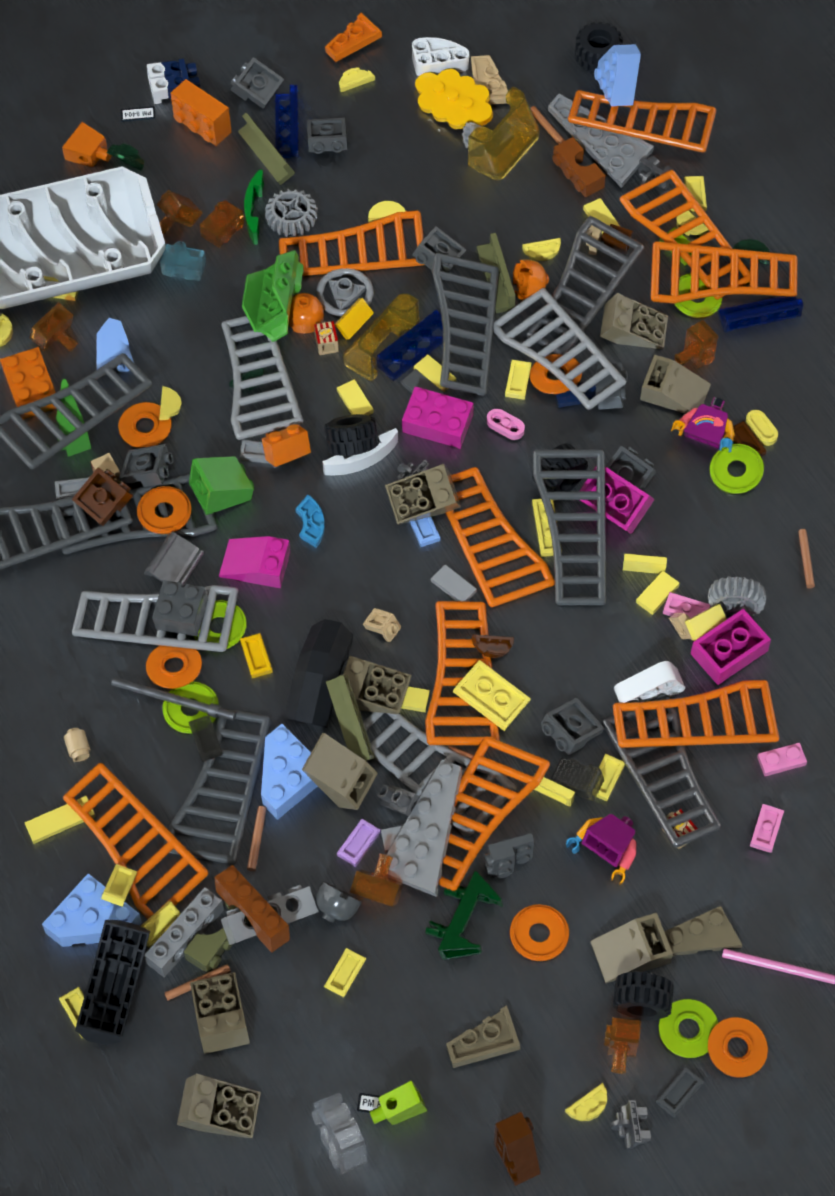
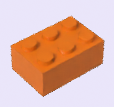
[170,79,232,146]
[0,347,57,419]

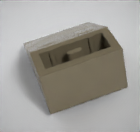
[600,293,668,349]
[640,354,711,414]
[385,464,461,524]
[343,656,412,714]
[302,733,378,810]
[590,912,673,983]
[190,972,250,1054]
[177,1074,261,1139]

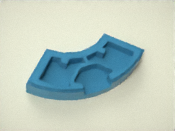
[295,495,325,548]

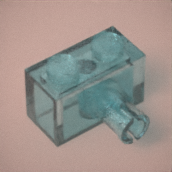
[160,241,206,281]

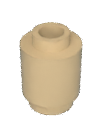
[64,728,91,762]

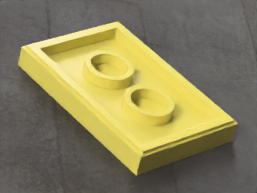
[453,660,531,731]

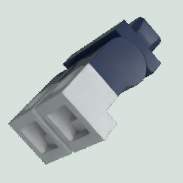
[147,58,201,104]

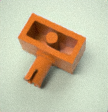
[262,424,311,467]

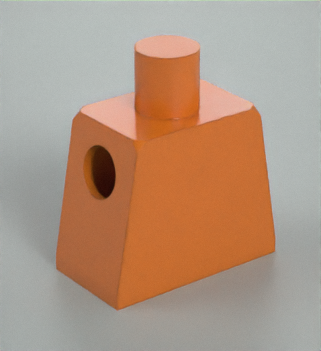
[62,122,112,167]

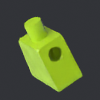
[369,1080,427,1125]

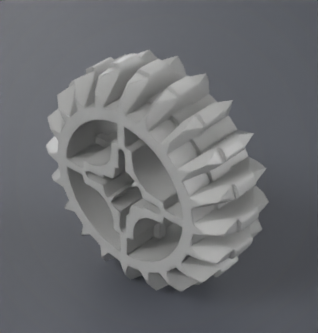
[265,188,318,237]
[708,576,766,617]

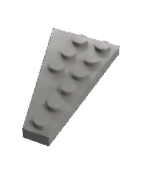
[548,94,654,188]
[378,760,463,897]

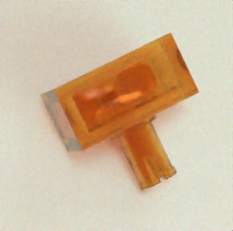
[156,190,203,234]
[200,200,244,248]
[29,302,78,352]
[674,320,718,368]
[350,853,403,907]
[604,1017,641,1074]

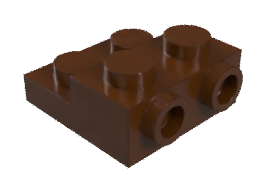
[72,467,133,526]

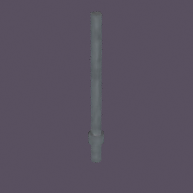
[112,677,236,721]

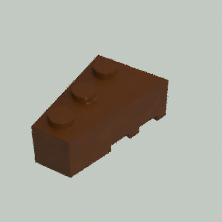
[494,1112,541,1186]

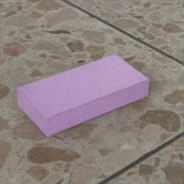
[337,819,381,867]

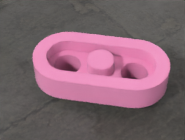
[487,409,525,440]

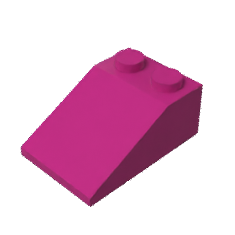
[219,536,291,589]

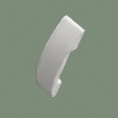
[322,428,398,476]

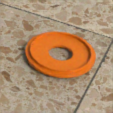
[530,354,582,394]
[118,402,172,448]
[137,486,191,534]
[146,646,202,689]
[510,904,569,961]
[708,1017,768,1078]

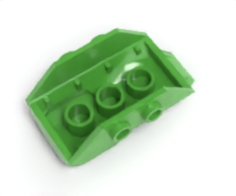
[242,250,304,342]

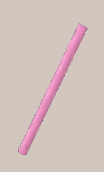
[722,949,835,984]

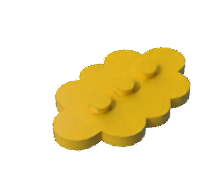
[415,69,493,129]

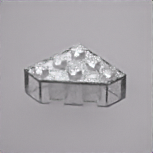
[311,1092,368,1174]

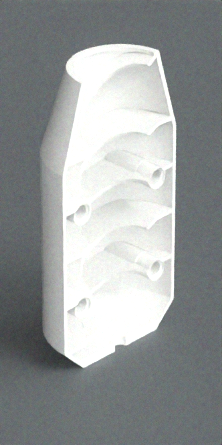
[0,167,166,309]

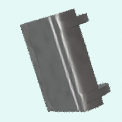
[144,532,205,587]

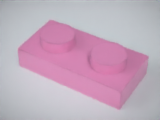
[663,592,710,618]
[757,742,807,777]
[750,804,784,853]

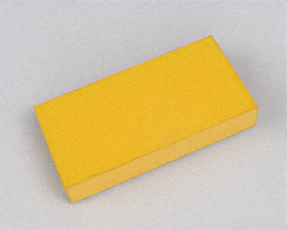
[334,298,374,340]
[240,633,273,679]

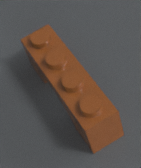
[214,865,290,953]

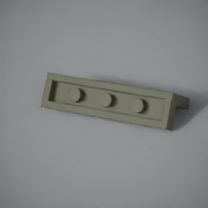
[238,113,295,185]
[476,233,516,313]
[326,675,375,761]

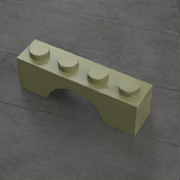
[184,902,248,973]

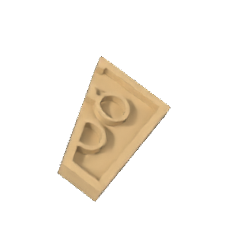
[471,55,514,105]

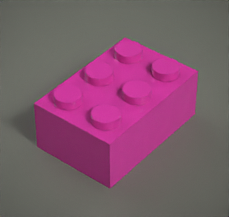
[402,386,474,449]
[580,467,655,534]
[691,609,771,685]

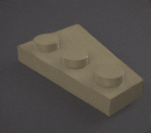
[664,906,742,956]
[446,1005,520,1068]

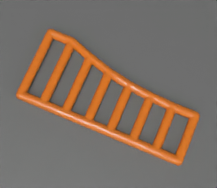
[568,90,717,153]
[620,170,750,300]
[279,210,425,276]
[651,241,798,304]
[446,467,555,608]
[425,601,500,745]
[613,680,779,748]
[438,736,550,891]
[63,763,209,920]

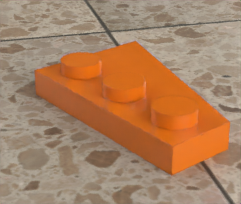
[325,13,382,62]

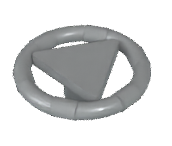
[316,268,374,317]

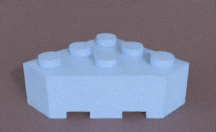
[594,44,641,106]
[261,724,318,820]
[42,874,142,947]

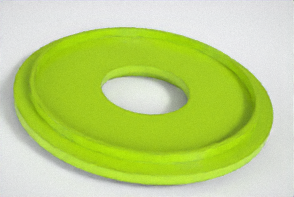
[675,273,722,318]
[710,444,764,494]
[193,600,247,649]
[162,682,219,734]
[659,999,718,1058]

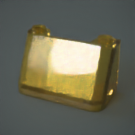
[468,87,539,180]
[343,294,419,382]

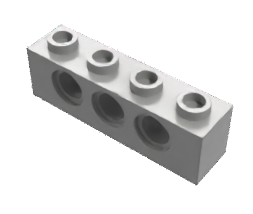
[221,885,319,945]
[144,887,224,978]

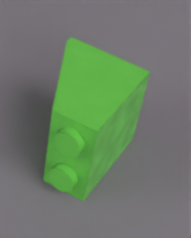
[189,456,255,515]

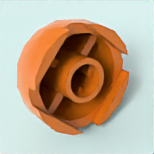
[513,260,549,300]
[289,293,325,334]

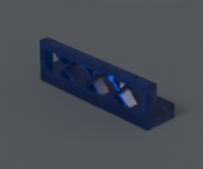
[275,85,299,158]
[718,296,804,332]
[377,310,452,381]

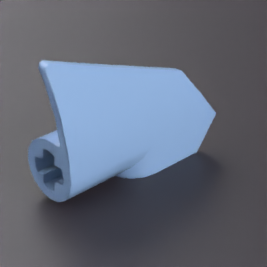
[97,318,134,372]

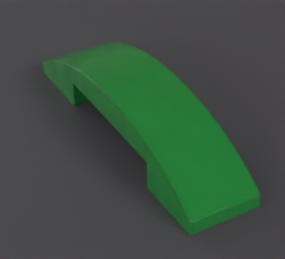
[244,170,264,245]

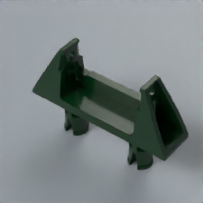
[425,871,503,960]

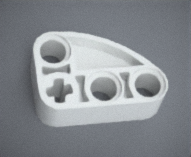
[412,37,469,76]
[614,661,685,703]

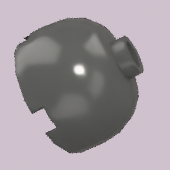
[316,881,362,923]

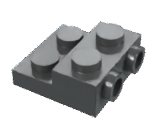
[230,57,284,109]
[307,118,347,154]
[412,226,466,273]
[119,444,173,487]
[605,445,656,490]
[541,698,605,755]
[484,833,534,878]

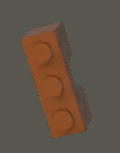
[552,137,606,198]

